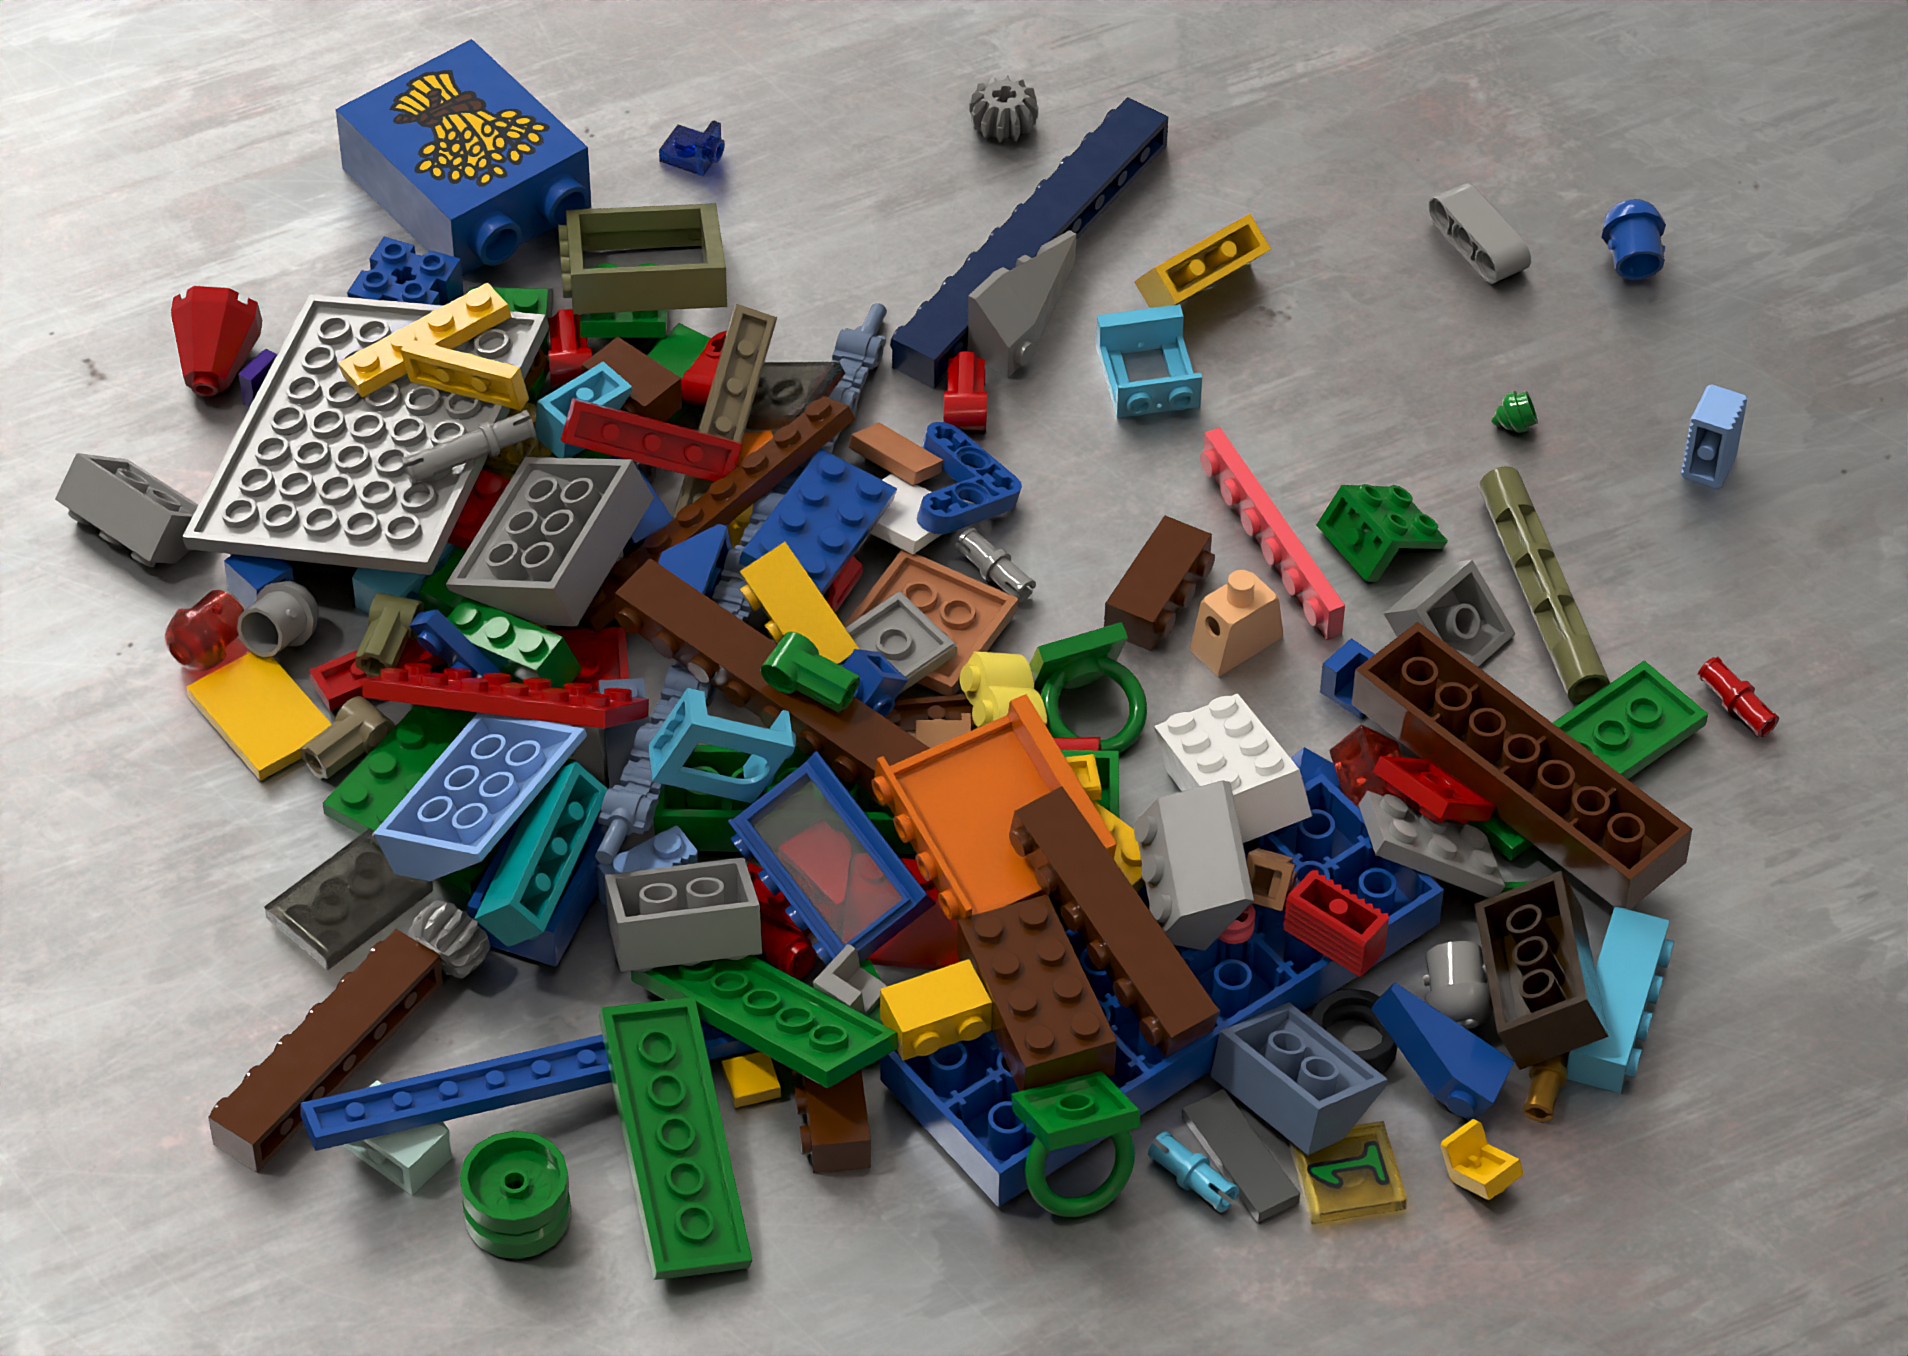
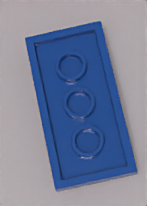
[739,448,897,595]

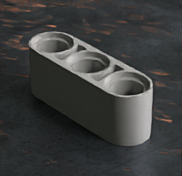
[1428,183,1531,284]

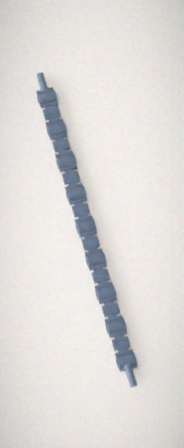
[595,303,887,865]

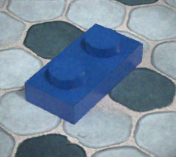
[409,610,500,678]

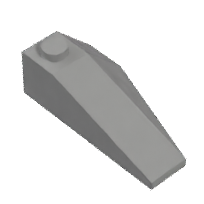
[967,230,1076,378]

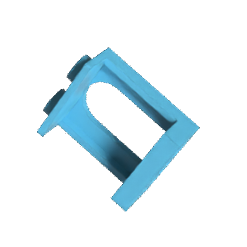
[1096,304,1202,418]
[648,688,796,804]

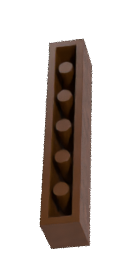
[1009,786,1220,1058]
[208,929,443,1173]

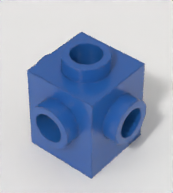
[840,649,908,717]

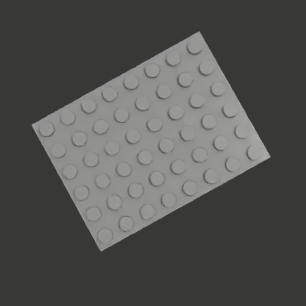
[182,294,549,575]

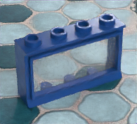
[728,751,936,966]

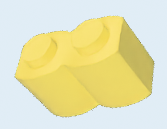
[960,651,1047,728]

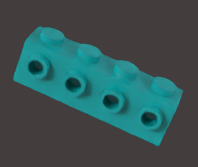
[474,762,608,947]

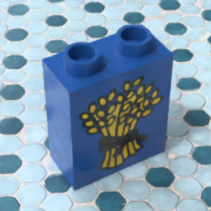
[336,39,592,276]

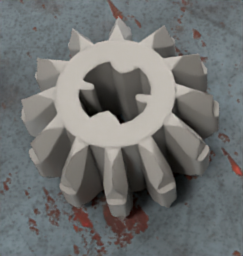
[969,75,1039,143]
[408,899,491,978]

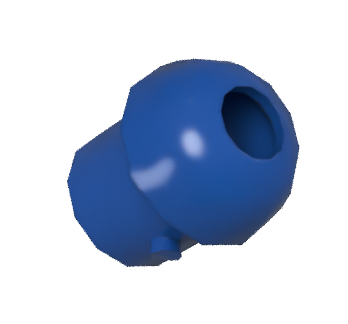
[1601,199,1666,280]

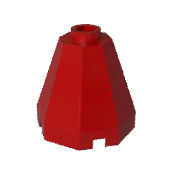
[171,286,263,396]

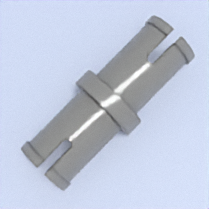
[955,528,1036,603]

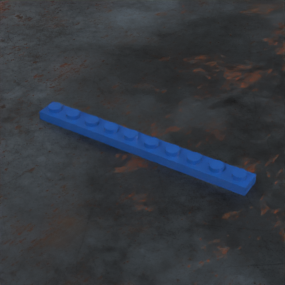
[300,1019,755,1151]

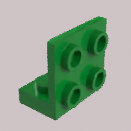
[1316,484,1448,582]

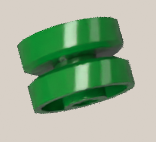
[459,1130,572,1259]

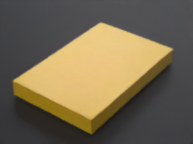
[186,652,332,781]

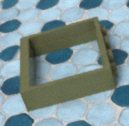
[558,203,727,314]

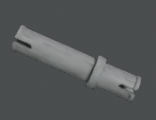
[401,410,536,485]

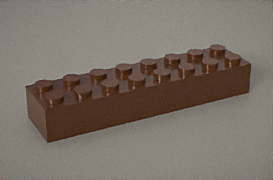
[1352,622,1693,910]

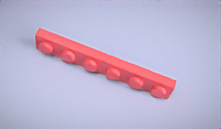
[1200,427,1345,640]

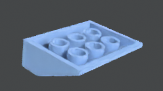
[373,712,587,881]

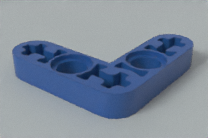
[917,422,1022,534]

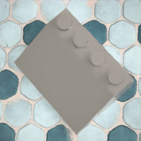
[446,457,654,626]

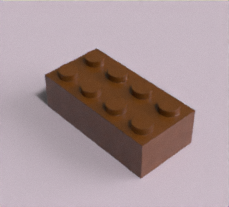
[957,894,1117,1092]

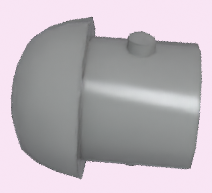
[237,581,319,657]
[1423,941,1493,1030]

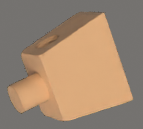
[1190,570,1283,678]

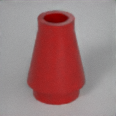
[760,920,817,980]

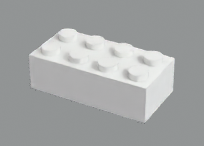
[1154,694,1312,843]

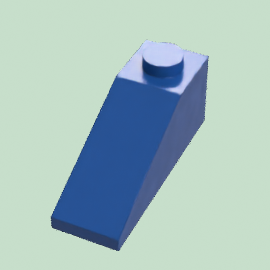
[1372,982,1514,1121]

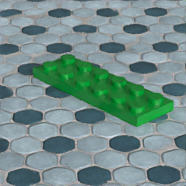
[1468,660,1708,861]
[631,955,898,1088]
[598,997,752,1280]

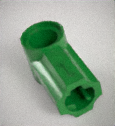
[760,632,860,713]

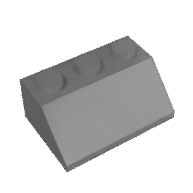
[55,453,198,567]
[1134,780,1254,951]

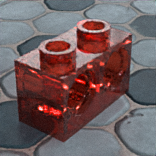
[1329,725,1420,810]

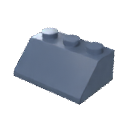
[1210,1002,1388,1155]

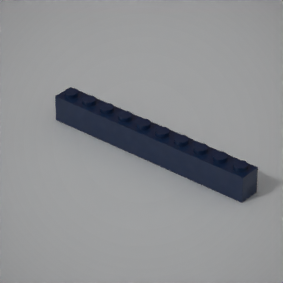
[890,97,1169,389]

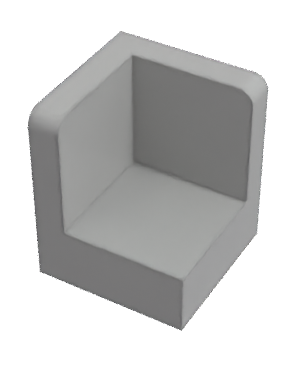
[813,944,887,1016]

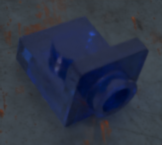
[659,120,725,176]

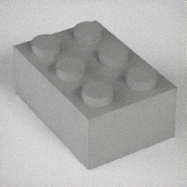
[605,857,762,972]

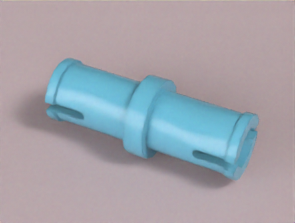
[1148,1131,1239,1212]

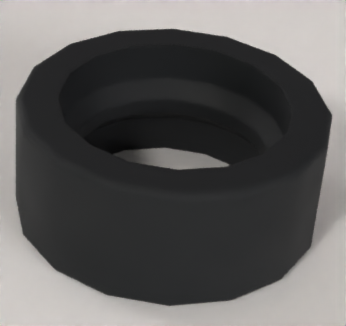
[1311,989,1398,1074]

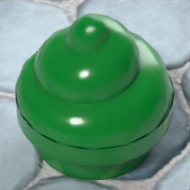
[1491,391,1538,434]

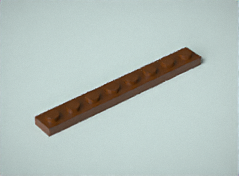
[578,396,855,633]

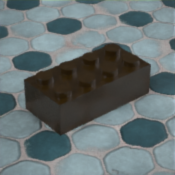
[1474,871,1609,1070]

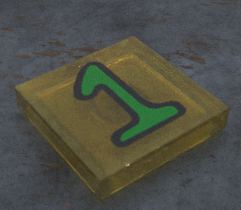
[1289,1121,1407,1224]

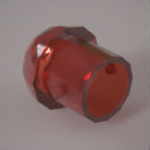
[164,590,244,671]

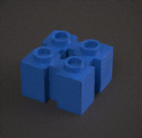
[347,236,464,306]

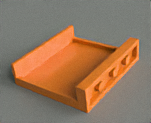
[871,694,1117,922]

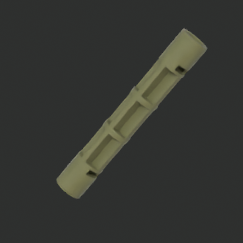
[1479,466,1610,704]

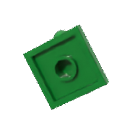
[1029,622,1147,753]
[1011,1071,1141,1217]

